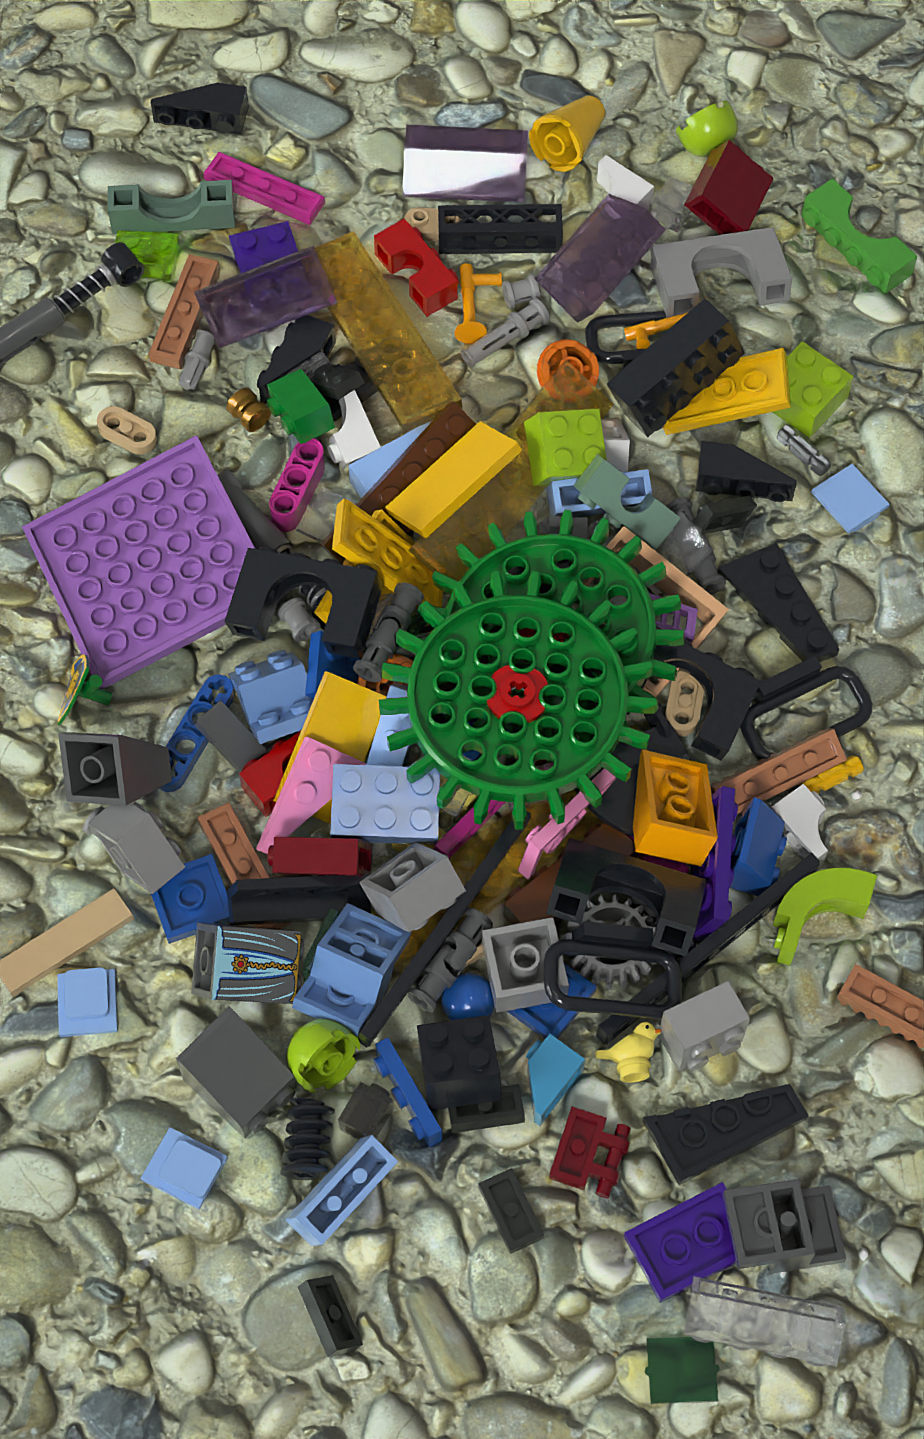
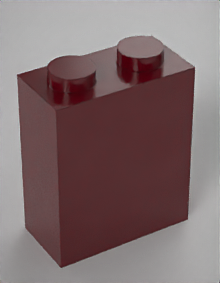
[684,140,774,235]
[268,837,373,877]

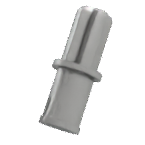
[179,330,216,391]

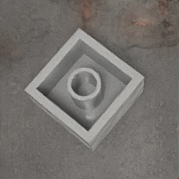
[87,801,185,894]
[359,842,466,932]
[482,917,569,1013]
[658,981,750,1072]

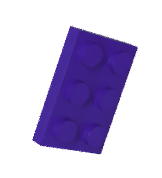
[229,221,313,316]
[624,1182,737,1303]

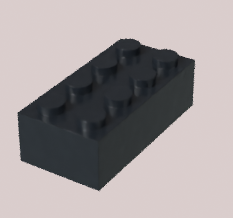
[607,298,745,438]

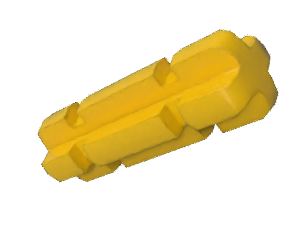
[798,755,864,794]

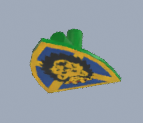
[57,654,112,725]

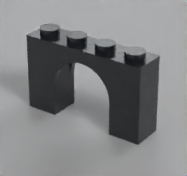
[224,547,383,659]
[626,625,761,761]
[546,838,707,957]

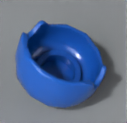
[442,972,495,1020]

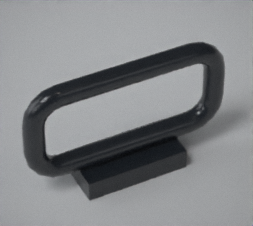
[585,311,667,371]
[740,656,873,761]
[543,921,682,1019]

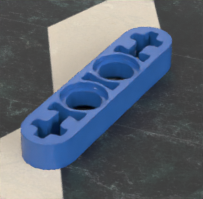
[159,674,234,792]

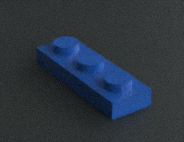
[373,1037,442,1148]

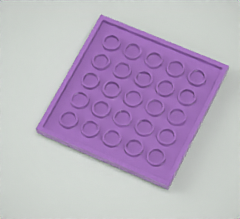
[22,435,255,689]

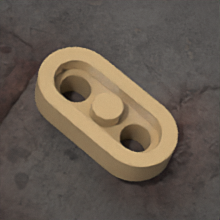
[404,207,462,242]
[97,406,157,454]
[665,671,704,736]

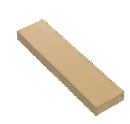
[0,888,134,997]

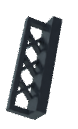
[438,204,563,254]
[227,874,371,926]

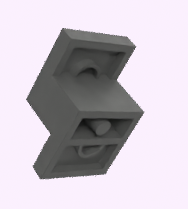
[723,1179,846,1274]

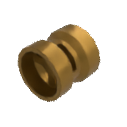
[226,387,271,432]

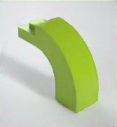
[772,868,877,966]

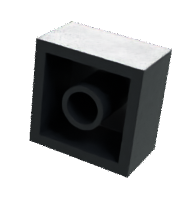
[417,1015,502,1110]

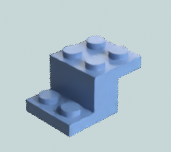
[228,650,314,744]
[292,903,412,1037]

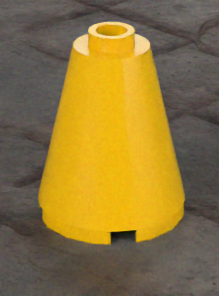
[529,95,605,172]

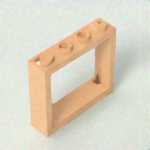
[572,526,729,698]

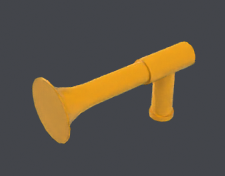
[454,263,502,344]
[624,297,706,349]

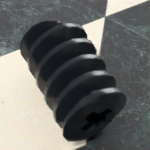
[280,1097,335,1180]

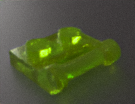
[115,230,180,283]

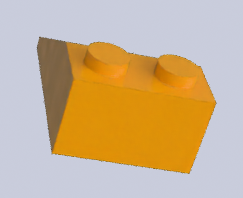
[633,749,718,867]

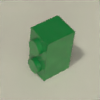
[267,369,335,444]

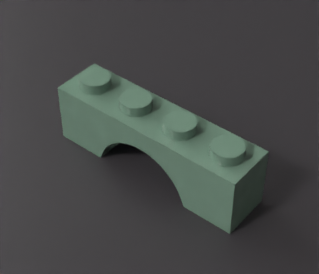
[108,180,235,234]

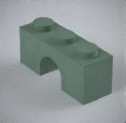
[573,454,681,550]

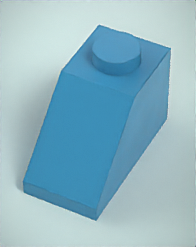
[526,1034,585,1126]

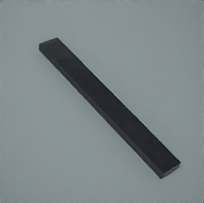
[358,811,531,1048]
[596,853,820,1045]

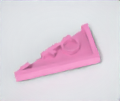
[256,737,366,854]
[518,768,616,879]

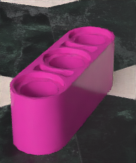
[269,438,325,532]

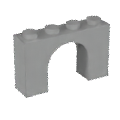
[651,227,792,318]

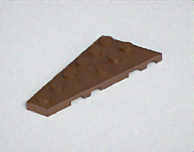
[320,401,519,564]

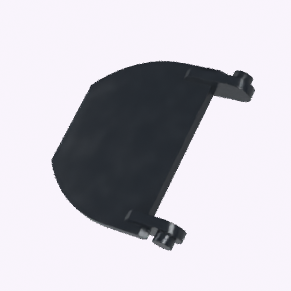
[574,702,691,837]

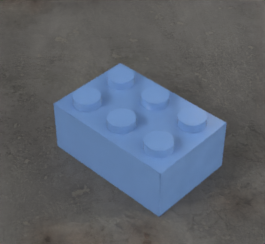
[330,764,440,845]

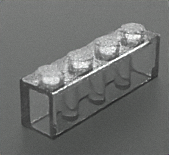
[683,1276,846,1367]

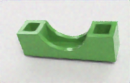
[801,178,917,294]

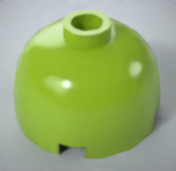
[675,100,738,157]
[286,1019,361,1094]

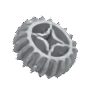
[564,894,659,991]

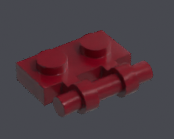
[549,1106,631,1198]

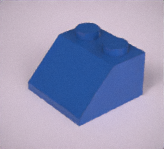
[730,797,787,896]

